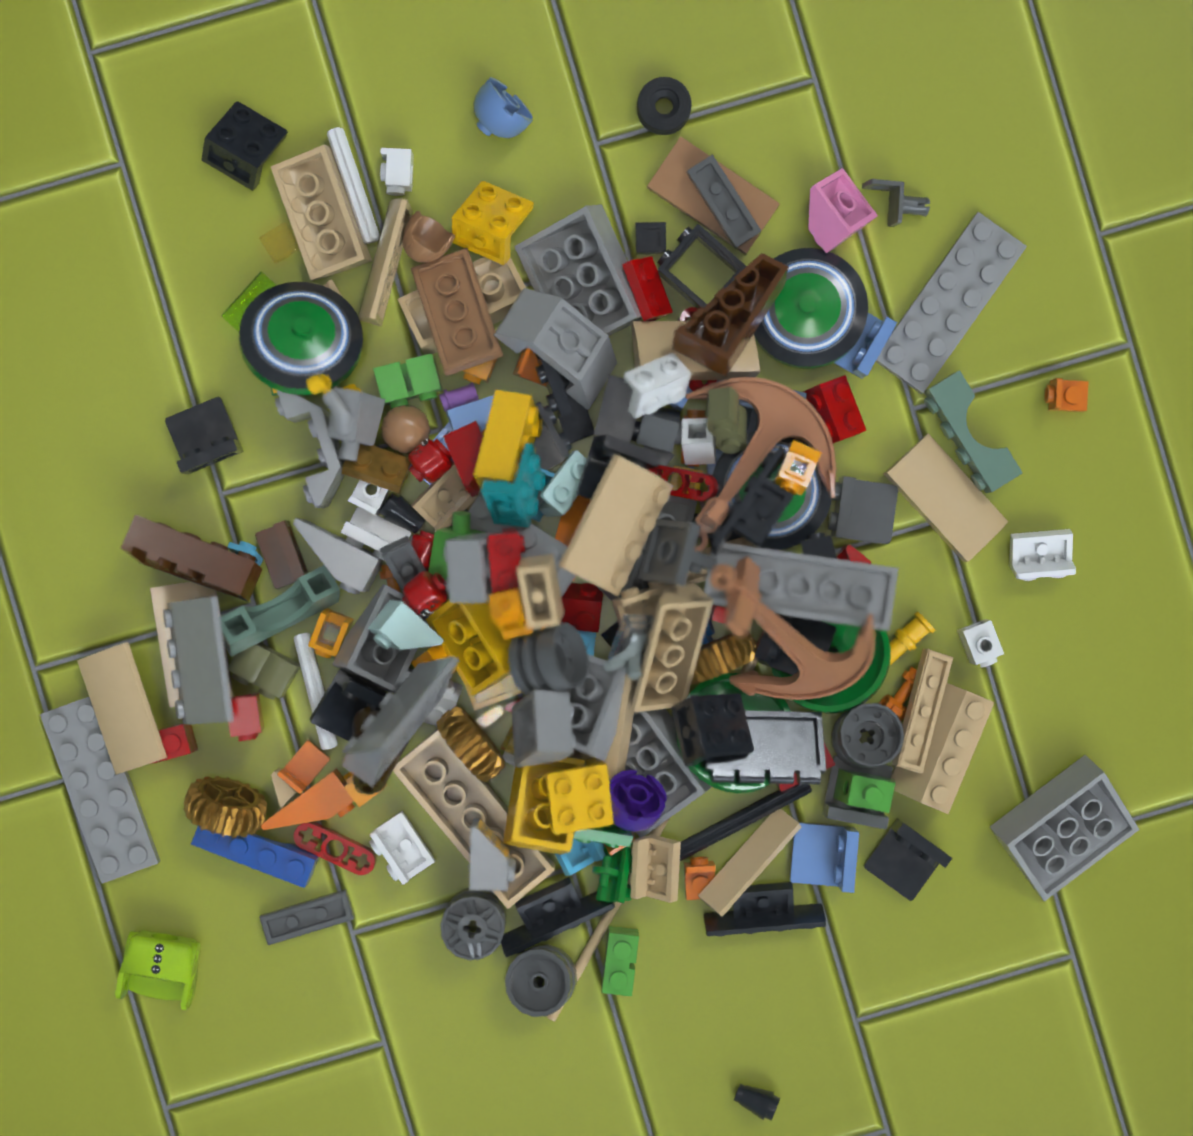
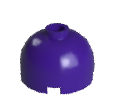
[609,770,667,832]

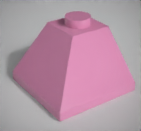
[808,168,878,253]

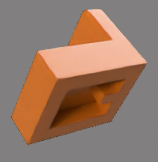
[1044,378,1088,412]
[684,856,716,900]

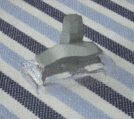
[603,614,654,680]

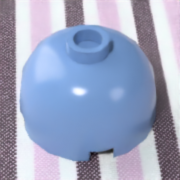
[473,77,533,139]

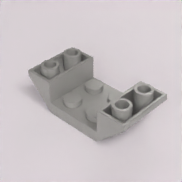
[494,288,617,410]
[275,390,345,508]

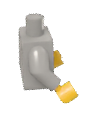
[307,374,386,462]

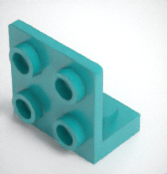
[481,443,546,528]

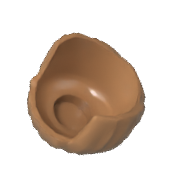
[402,211,455,263]
[381,405,431,454]

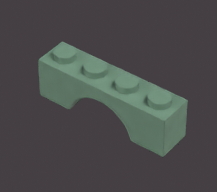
[924,370,1023,493]
[220,565,340,657]

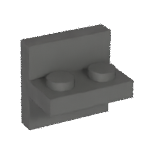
[638,520,717,586]

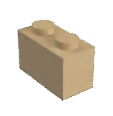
[517,554,564,629]

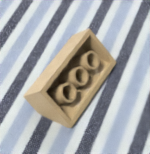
[559,454,673,596]
[631,582,714,712]
[891,683,995,814]

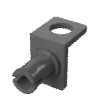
[862,179,930,227]

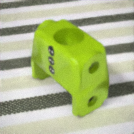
[115,930,200,1010]

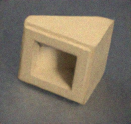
[271,768,297,808]

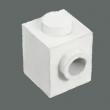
[682,418,716,465]
[957,619,1004,668]

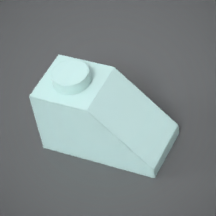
[368,600,445,650]

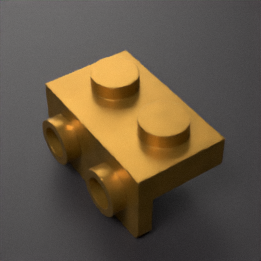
[342,444,411,493]

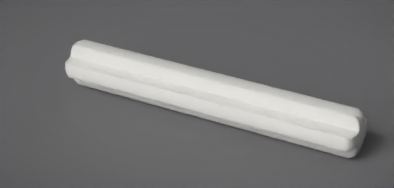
[327,127,380,244]
[293,633,338,750]

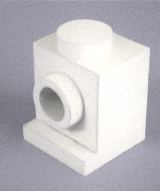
[380,148,414,196]
[348,480,391,515]

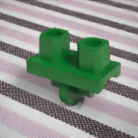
[592,847,632,903]

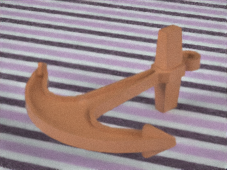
[685,377,836,552]
[709,556,875,700]

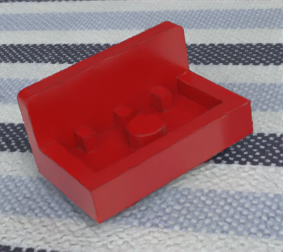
[622,256,673,322]
[803,375,867,444]
[487,527,525,594]
[548,583,603,633]

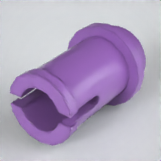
[439,382,479,412]

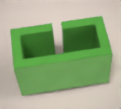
[373,353,443,409]
[601,926,639,997]

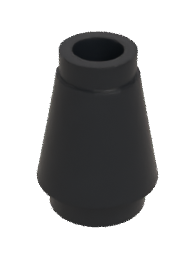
[379,493,425,534]
[734,1083,780,1121]

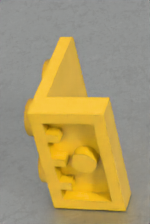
[452,181,534,265]
[546,758,614,834]

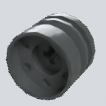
[509,623,588,695]
[831,703,904,769]
[440,888,506,960]

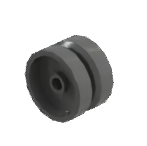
[505,945,577,1017]

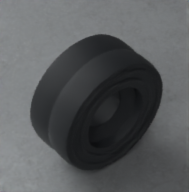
[637,77,692,135]

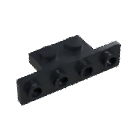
[535,353,595,443]
[710,446,794,555]
[501,877,615,957]
[704,882,826,937]

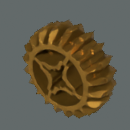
[691,631,757,685]
[436,706,505,782]
[184,776,267,838]

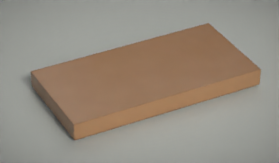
[647,136,780,255]
[411,248,504,376]

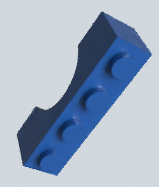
[191,825,319,888]

